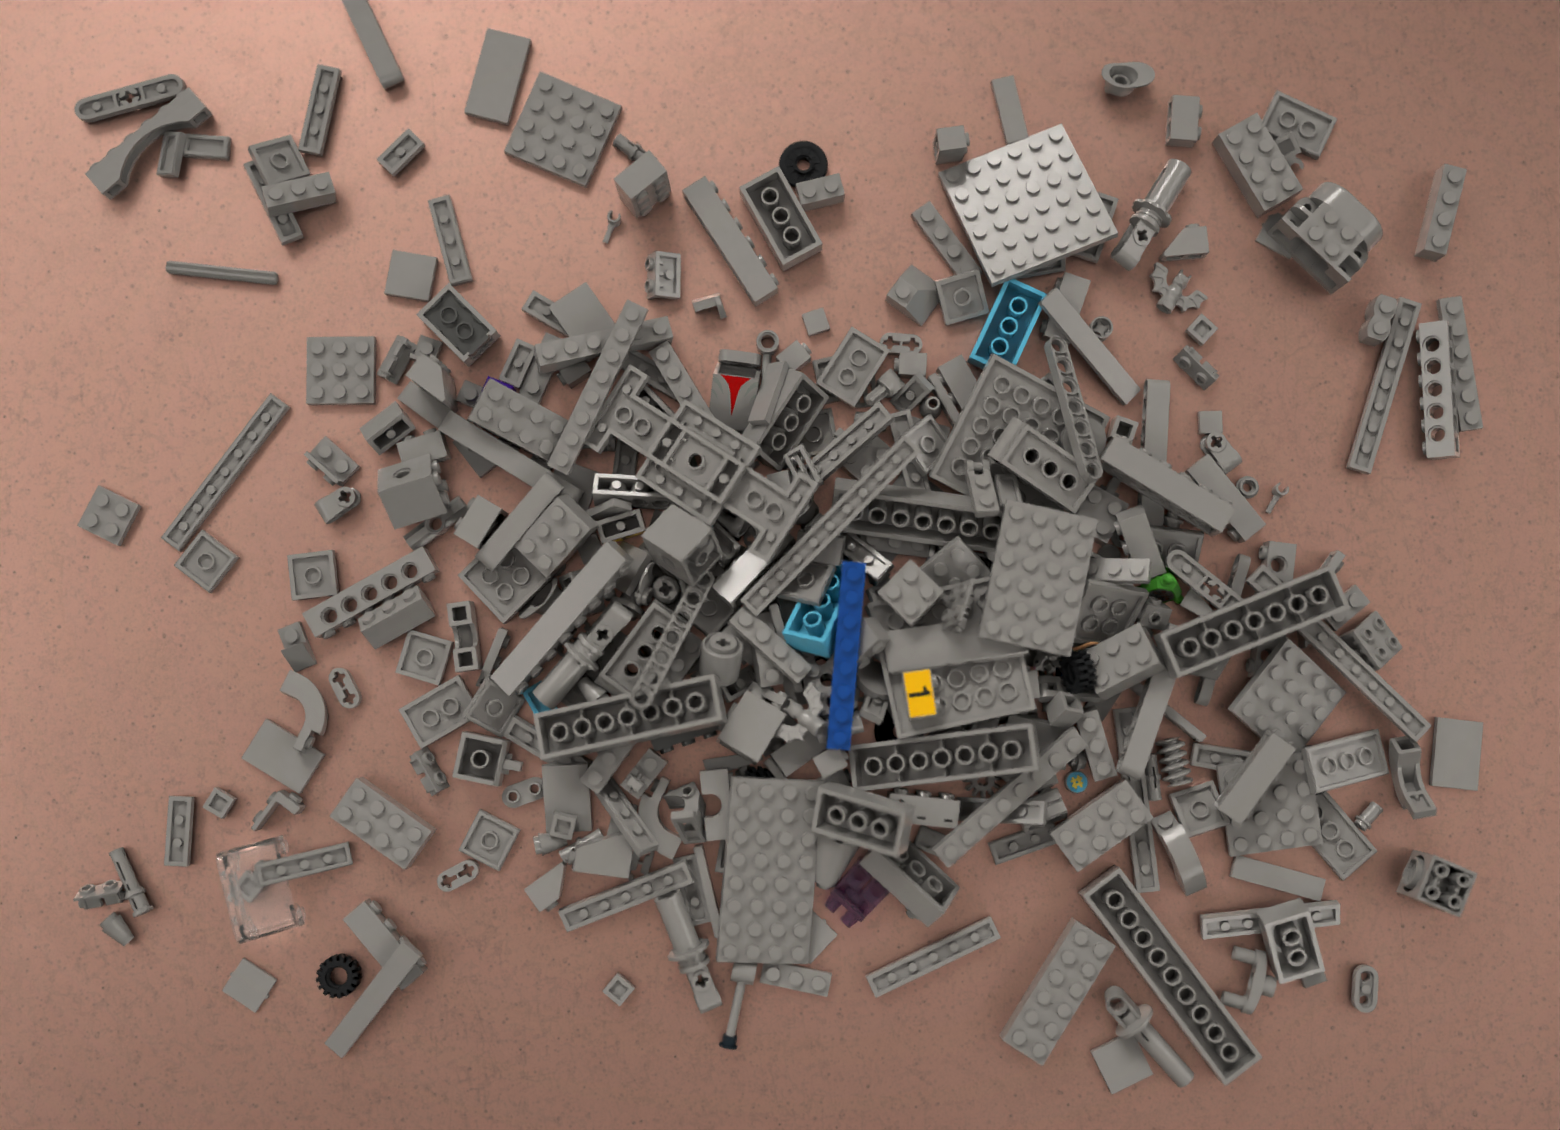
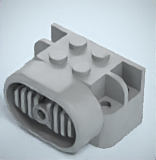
[1267,182,1383,294]

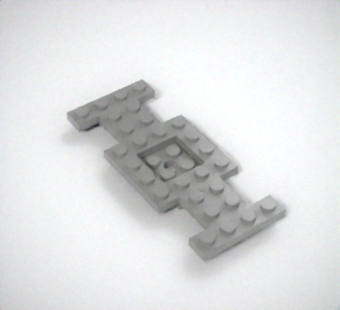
[584,364,820,564]

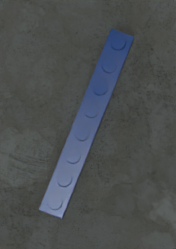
[826,561,866,750]

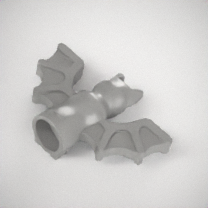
[1149,262,1208,314]
[774,682,828,743]

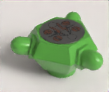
[1137,568,1184,604]

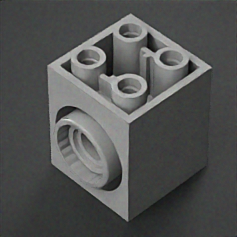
[377,453,450,529]
[641,504,723,587]
[716,690,786,765]
[1396,850,1477,917]

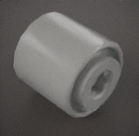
[699,632,743,686]

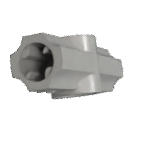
[403,496,468,551]

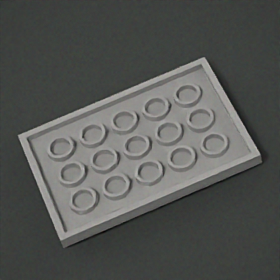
[977,499,1098,657]

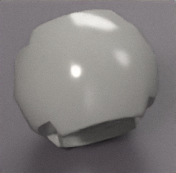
[652,576,680,604]

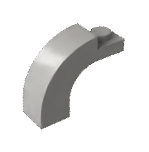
[280,670,328,753]
[1389,736,1437,819]
[638,776,682,860]
[1151,810,1207,897]

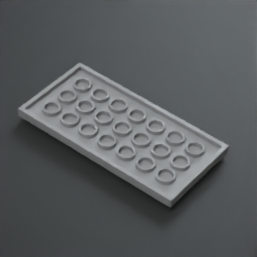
[716,776,824,964]

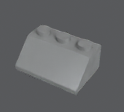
[406,353,458,413]

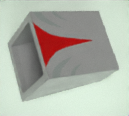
[709,363,762,434]

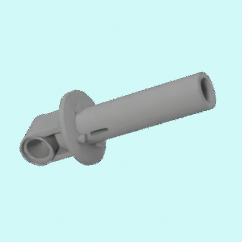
[1104,986,1194,1088]

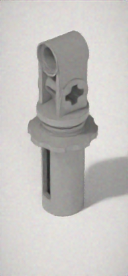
[1110,159,1192,271]
[533,599,633,709]
[654,889,723,1014]

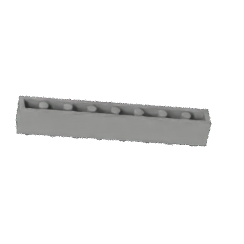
[490,541,634,696]

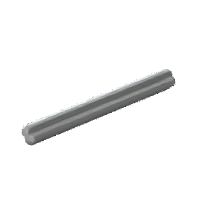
[166,261,278,285]

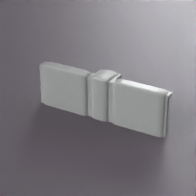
[885,618,1029,674]

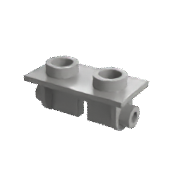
[377,335,417,385]
[1173,345,1219,390]
[409,747,449,796]
[73,880,126,910]

